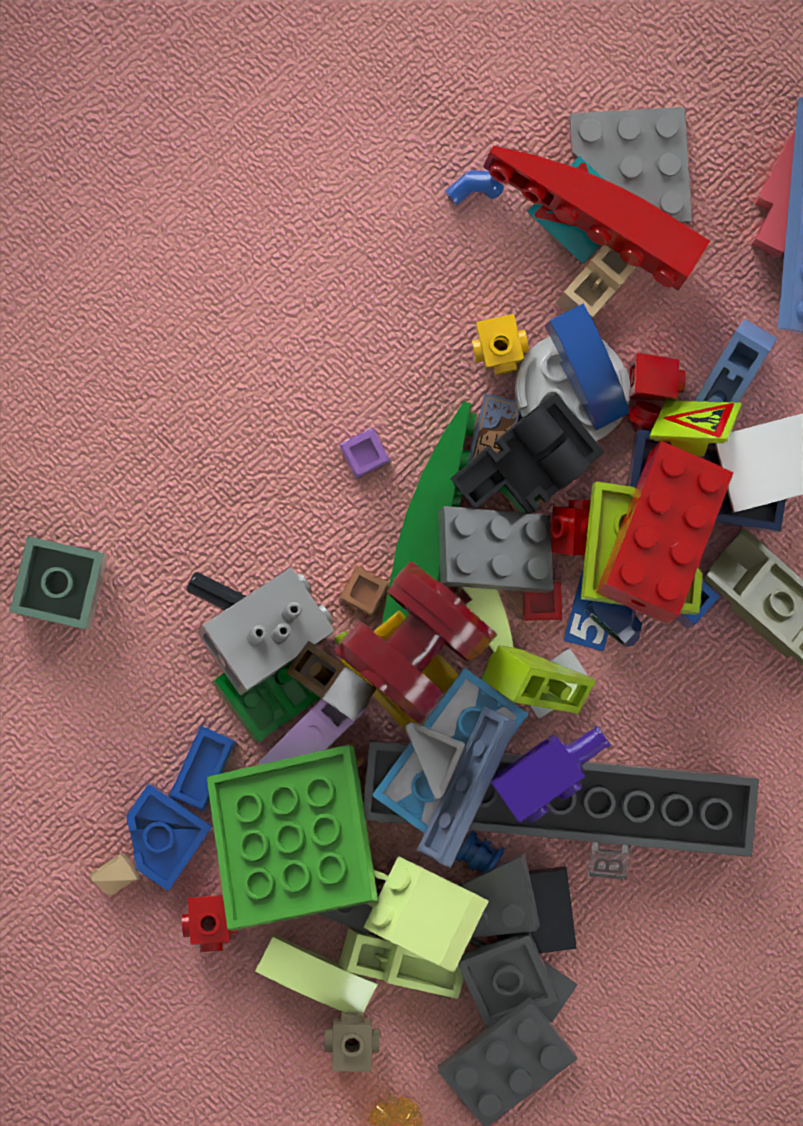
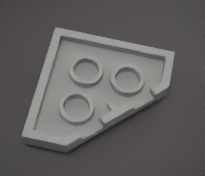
[569,107,692,224]

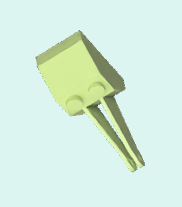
[364,856,488,972]

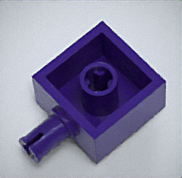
[491,725,611,823]

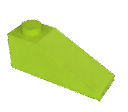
[481,645,596,714]

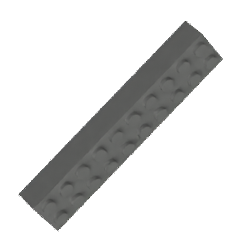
[364,740,759,857]

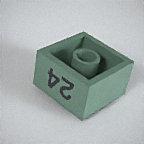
[10,536,108,630]

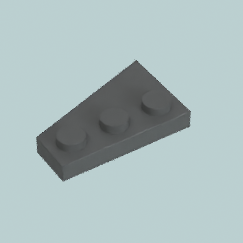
[457,852,540,938]

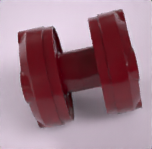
[334,561,498,725]

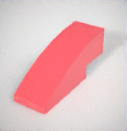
[751,130,795,258]

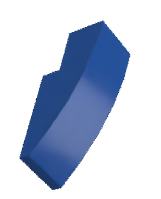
[545,303,630,431]

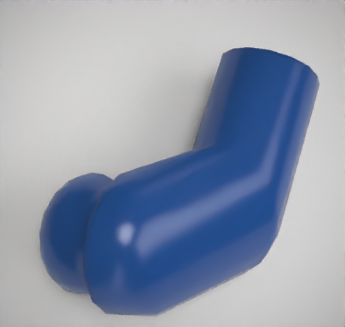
[444,170,504,206]

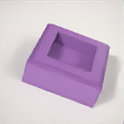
[339,428,391,479]

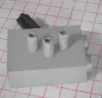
[186,567,335,696]

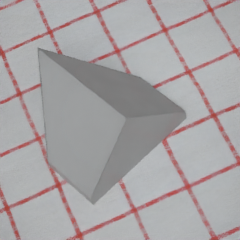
[405,722,465,800]

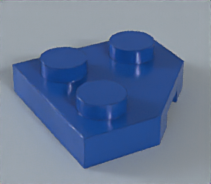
[126,783,213,891]

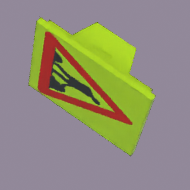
[650,400,742,457]

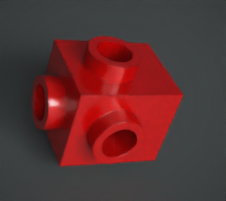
[550,499,591,555]
[182,895,238,952]

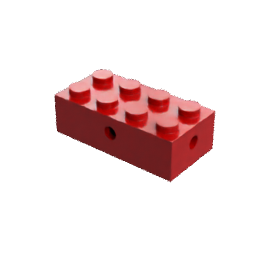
[595,441,734,624]

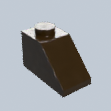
[286,641,377,721]

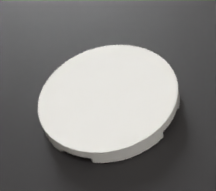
[515,336,630,442]

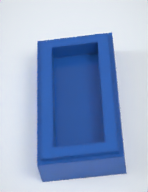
[169,725,237,812]

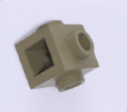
[325,1012,380,1072]

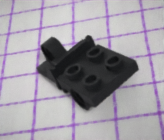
[450,392,605,514]

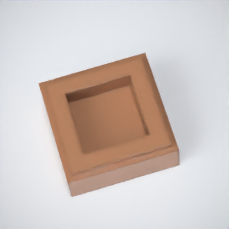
[339,565,390,617]

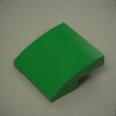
[212,661,320,744]

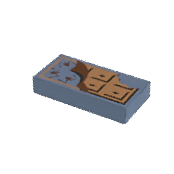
[468,393,520,464]

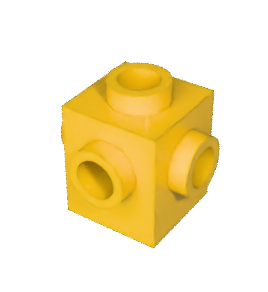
[472,314,529,375]

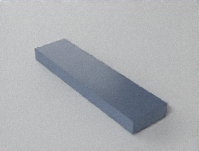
[417,707,518,867]

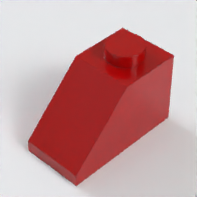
[629,353,686,401]

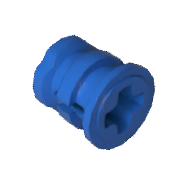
[455,830,505,872]

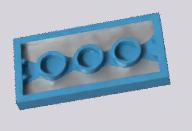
[372,668,528,834]

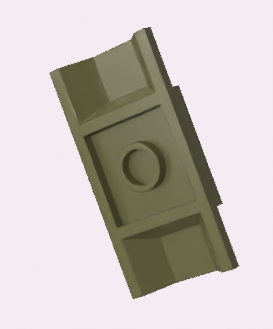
[703,528,803,665]

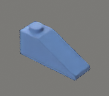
[695,319,778,402]

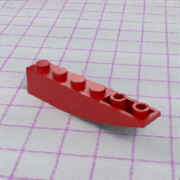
[483,146,710,291]

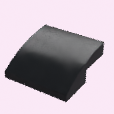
[497,866,577,953]

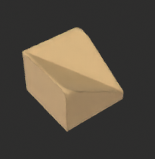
[90,852,141,896]

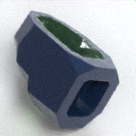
[584,601,642,647]

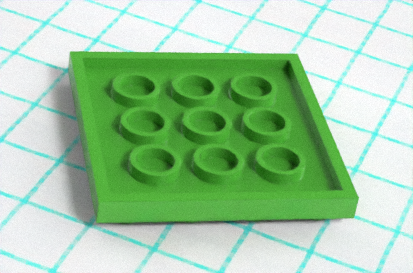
[207,745,378,931]

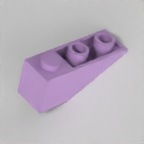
[258,699,367,765]

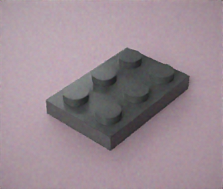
[438,506,553,594]
[437,997,577,1126]

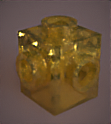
[367,1094,423,1126]

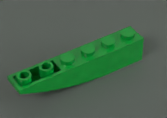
[382,402,477,623]

